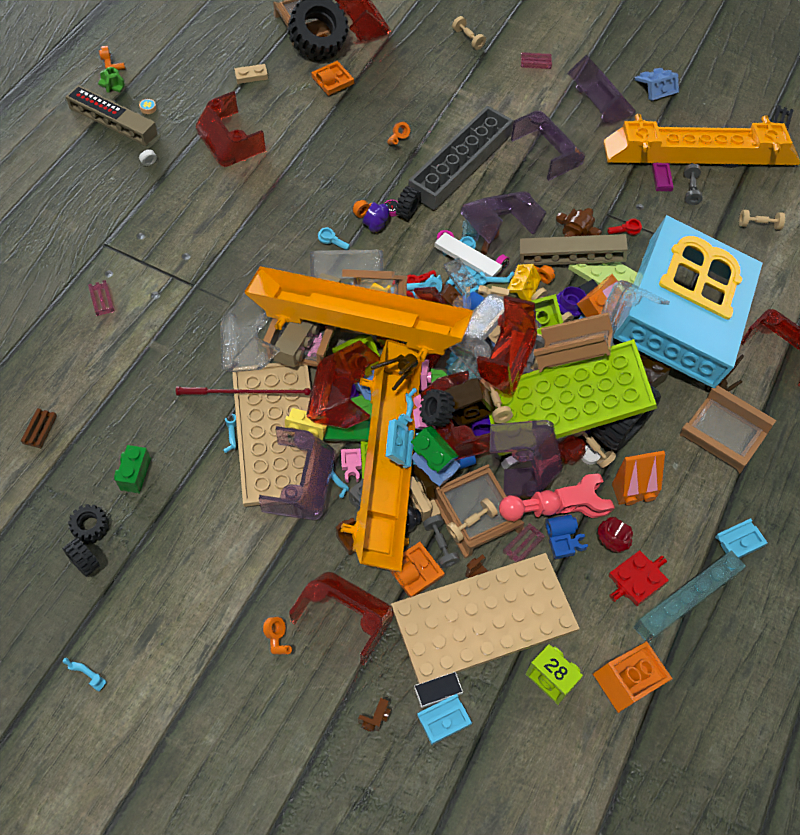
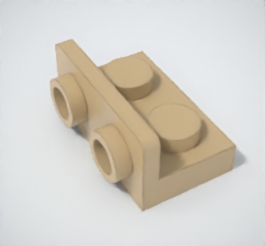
[409,476,441,522]

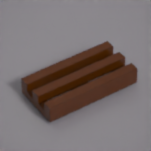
[21,408,57,449]

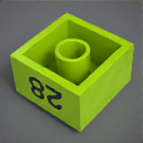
[525,644,583,705]

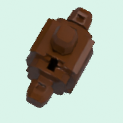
[556,208,602,237]

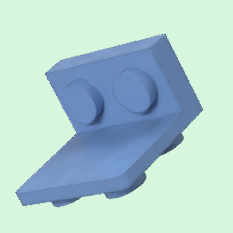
[635,68,679,100]

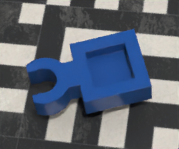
[549,534,588,559]

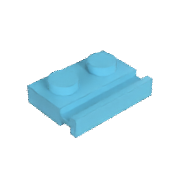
[385,419,414,468]
[715,518,768,562]
[417,694,472,745]

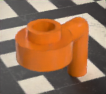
[99,46,125,70]
[387,122,410,145]
[353,200,372,218]
[535,265,555,284]
[263,617,292,655]

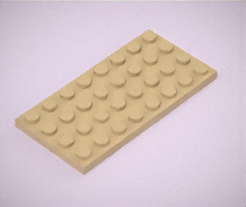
[232,362,324,507]
[391,553,580,684]

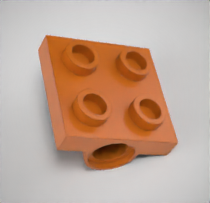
[311,61,354,96]
[389,542,445,597]

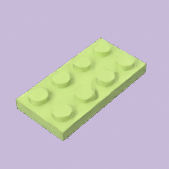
[568,262,637,296]

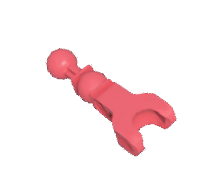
[499,474,615,521]

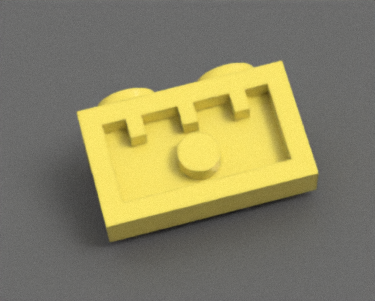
[285,408,330,440]

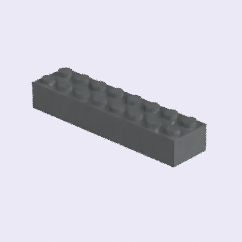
[408,105,514,210]

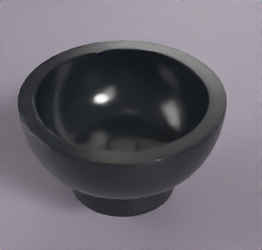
[405,505,421,533]

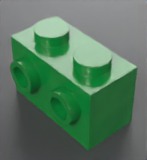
[411,426,458,472]
[114,445,151,494]

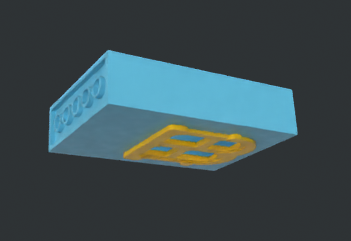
[613,215,763,388]

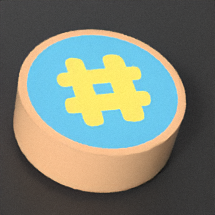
[139,99,156,114]

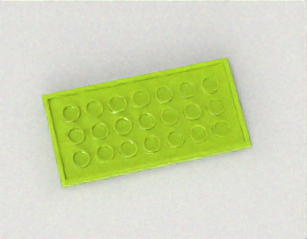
[489,339,657,456]

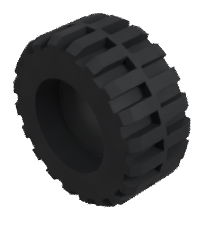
[288,0,349,60]
[590,385,661,451]

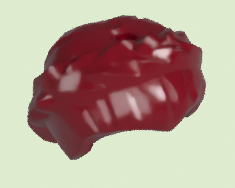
[598,517,633,553]

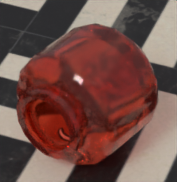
[556,436,586,464]

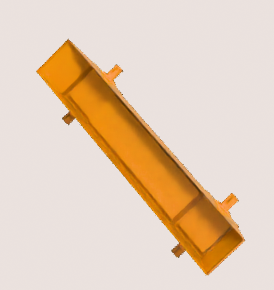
[603,114,800,165]
[245,266,474,362]
[341,339,423,572]

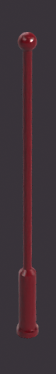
[176,386,311,396]

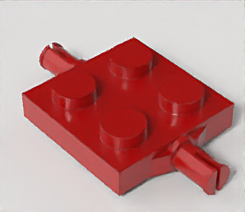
[609,550,669,607]

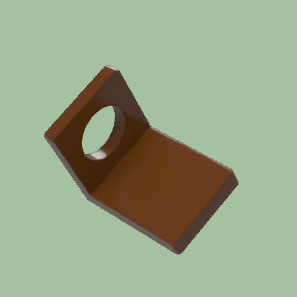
[433,284,465,308]
[465,554,489,578]

